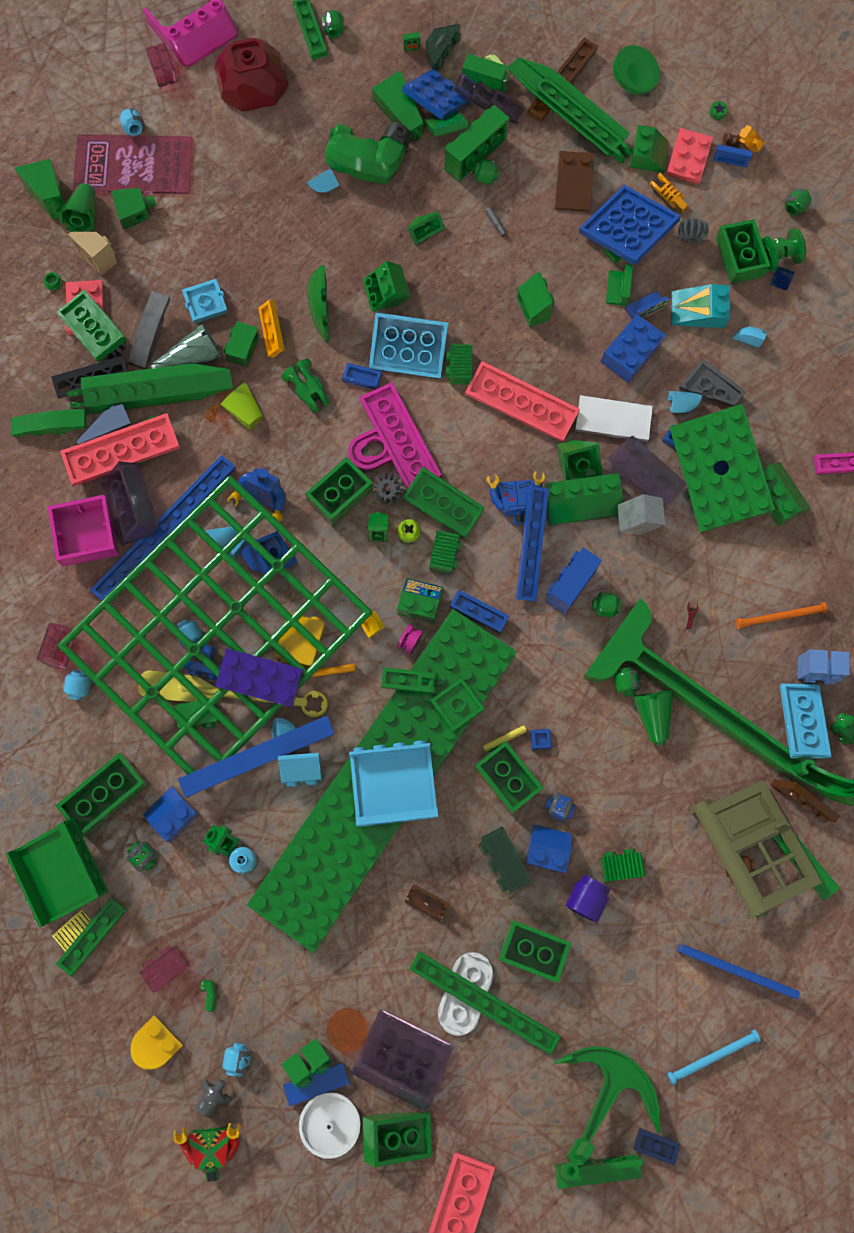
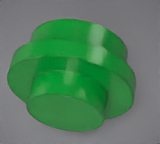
[44,272,62,290]

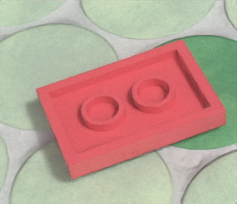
[666,128,713,185]
[66,280,104,335]

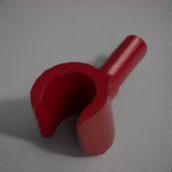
[686,602,699,629]

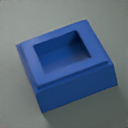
[530,729,552,750]

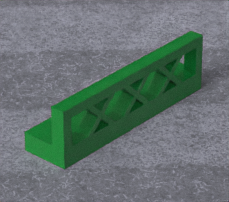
[554,1154,643,1189]

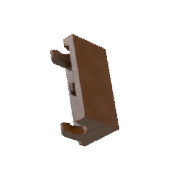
[404,884,449,922]

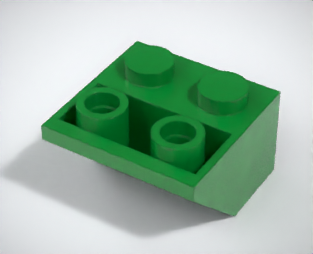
[363,261,411,312]
[516,272,554,327]

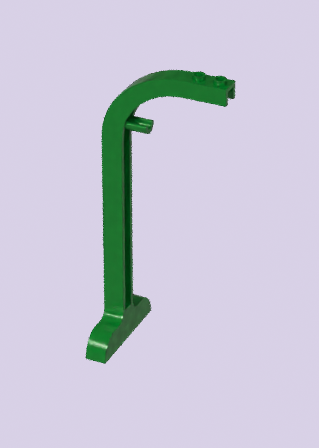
[583,598,854,806]

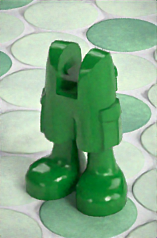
[281,358,330,413]

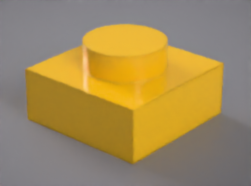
[361,611,385,638]

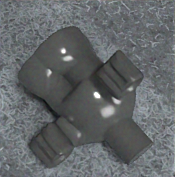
[195,1079,232,1118]

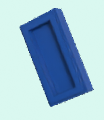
[713,144,753,167]
[342,363,382,390]

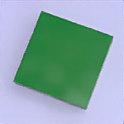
[430,677,485,733]

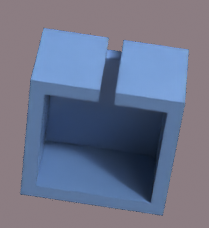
[798,649,850,685]

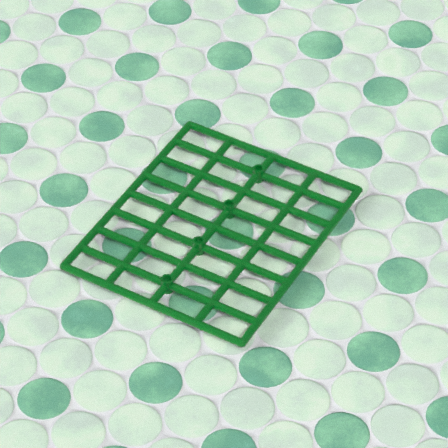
[58,476,372,775]

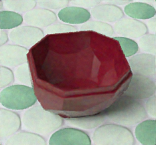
[214,38,289,112]

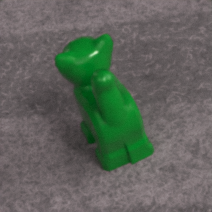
[829,713,854,745]

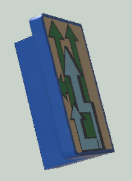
[626,291,669,319]

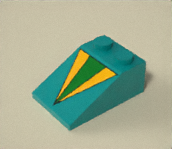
[671,284,730,328]

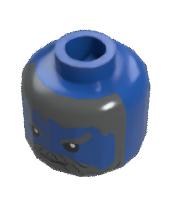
[545,792,576,822]

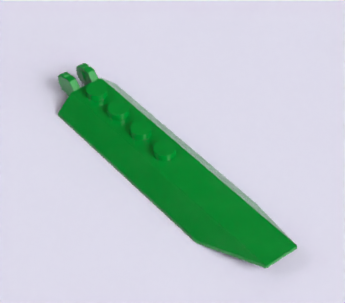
[507,57,632,163]
[67,363,233,414]

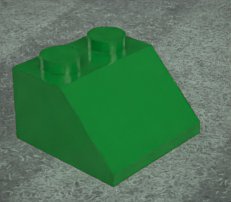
[630,125,669,173]

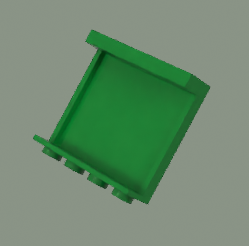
[5,818,109,928]

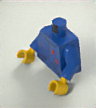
[227,468,286,522]
[486,471,545,525]

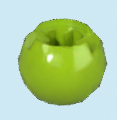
[397,519,421,543]

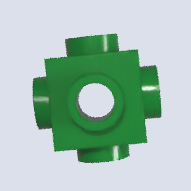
[203,824,240,857]

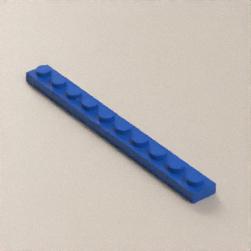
[90,455,236,601]

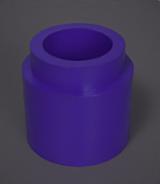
[565,875,611,923]

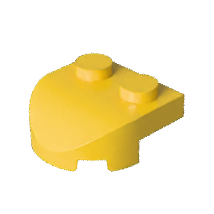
[130,1015,183,1070]

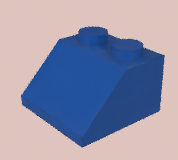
[143,786,200,843]
[524,824,572,873]

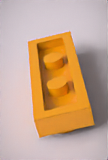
[258,299,285,358]

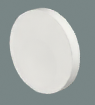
[299,1092,360,1159]

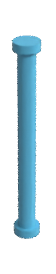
[667,1030,761,1085]

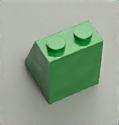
[15,159,66,220]

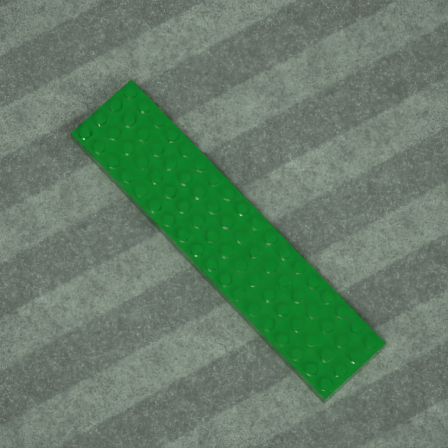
[247,609,517,953]

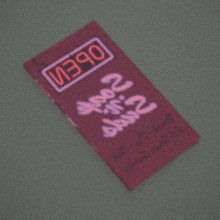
[73,134,193,194]

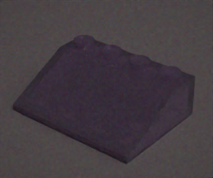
[350,1009,454,1112]

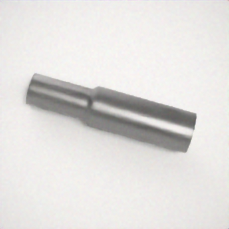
[485,207,507,237]

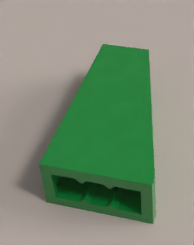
[372,70,423,142]

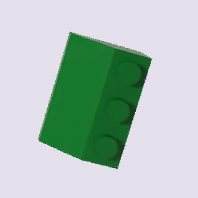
[763,462,811,526]

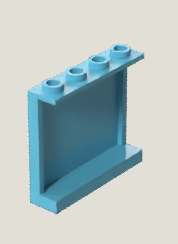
[349,740,438,827]

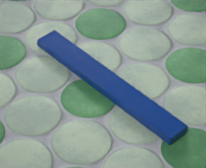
[178,716,335,798]

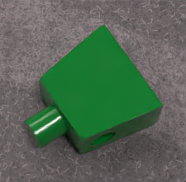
[111,188,157,230]

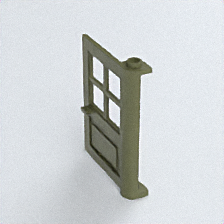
[689,780,822,920]

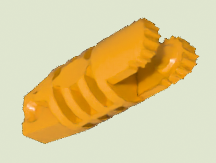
[649,173,688,213]

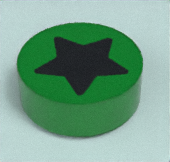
[709,101,728,120]

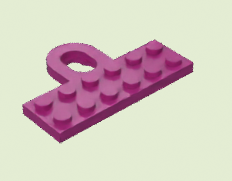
[348,382,442,490]

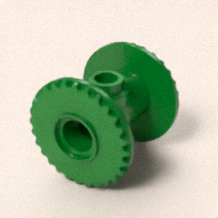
[762,228,806,272]

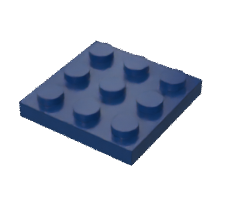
[402,69,472,120]

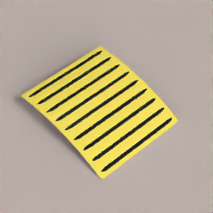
[52,910,91,952]

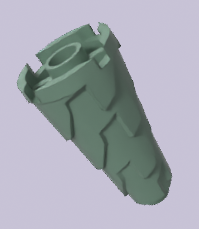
[150,324,222,368]

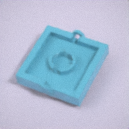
[182,279,228,324]

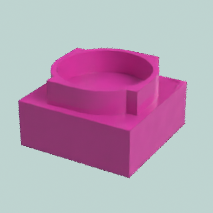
[47,495,119,567]

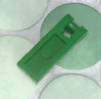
[381,667,438,694]

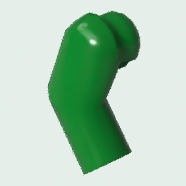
[201,979,217,1012]

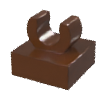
[722,133,741,149]

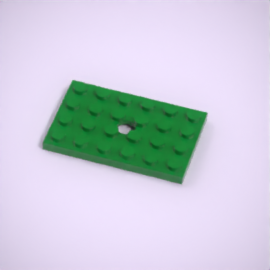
[669,404,775,533]

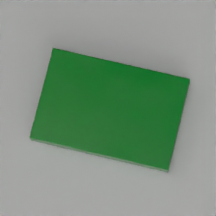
[423,111,469,137]

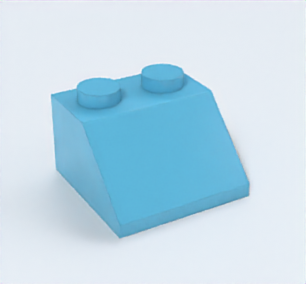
[278,753,323,787]

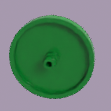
[613,45,660,95]

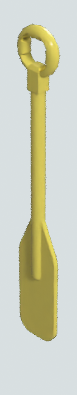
[138,670,328,718]

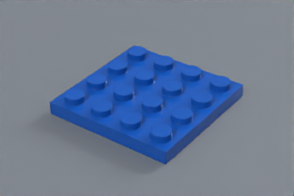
[579,185,680,265]

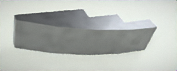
[128,291,171,369]

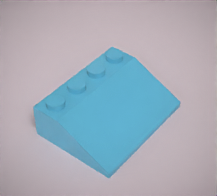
[369,313,449,378]

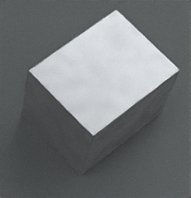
[618,494,665,535]

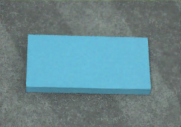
[779,683,832,759]

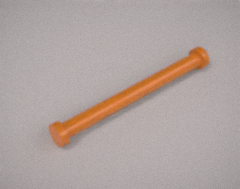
[735,602,828,630]

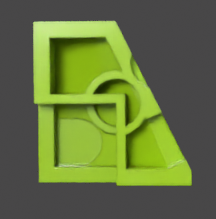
[221,382,263,431]

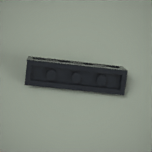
[51,356,129,399]

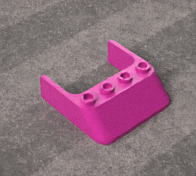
[143,0,237,66]

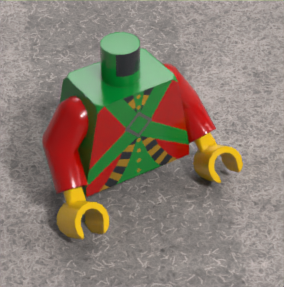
[174,1123,241,1182]

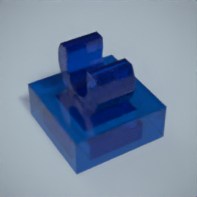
[770,266,795,291]

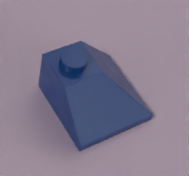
[240,531,298,574]

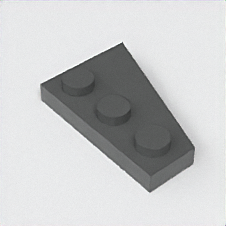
[679,359,746,407]

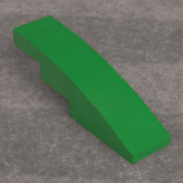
[11,409,87,438]

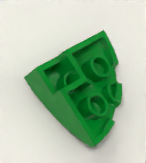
[307,265,329,342]

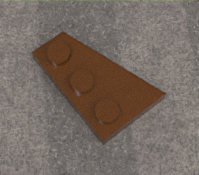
[770,779,840,823]

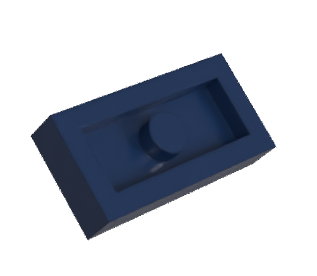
[633,1127,681,1166]

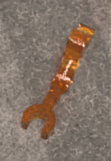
[205,390,229,421]

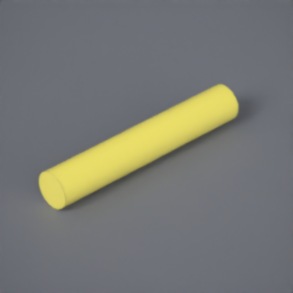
[483,725,527,752]

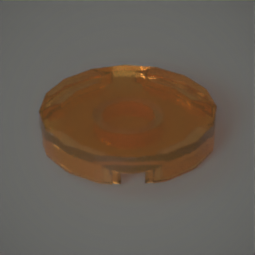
[327,1008,368,1052]

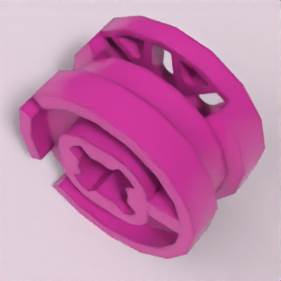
[397,624,423,655]

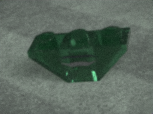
[425,24,461,71]

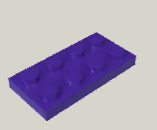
[215,648,303,708]

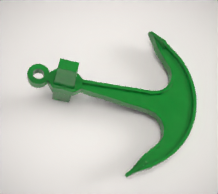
[554,1046,661,1181]

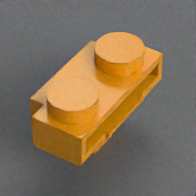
[739,125,765,153]

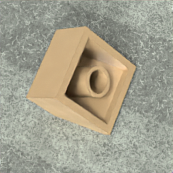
[68,232,117,276]

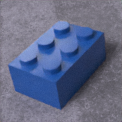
[601,314,666,383]
[546,547,602,615]

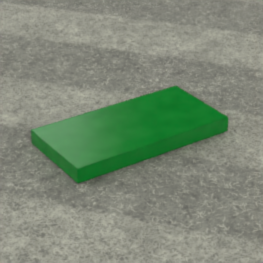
[56,289,127,363]
[402,467,485,539]

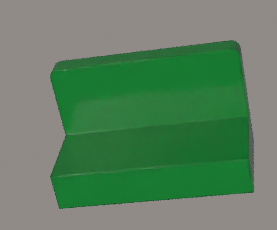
[606,264,633,306]

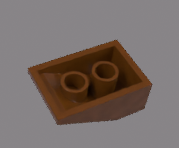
[555,151,595,212]

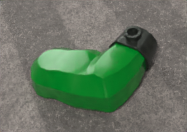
[324,122,412,184]

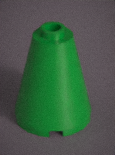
[58,183,96,232]
[634,691,673,745]

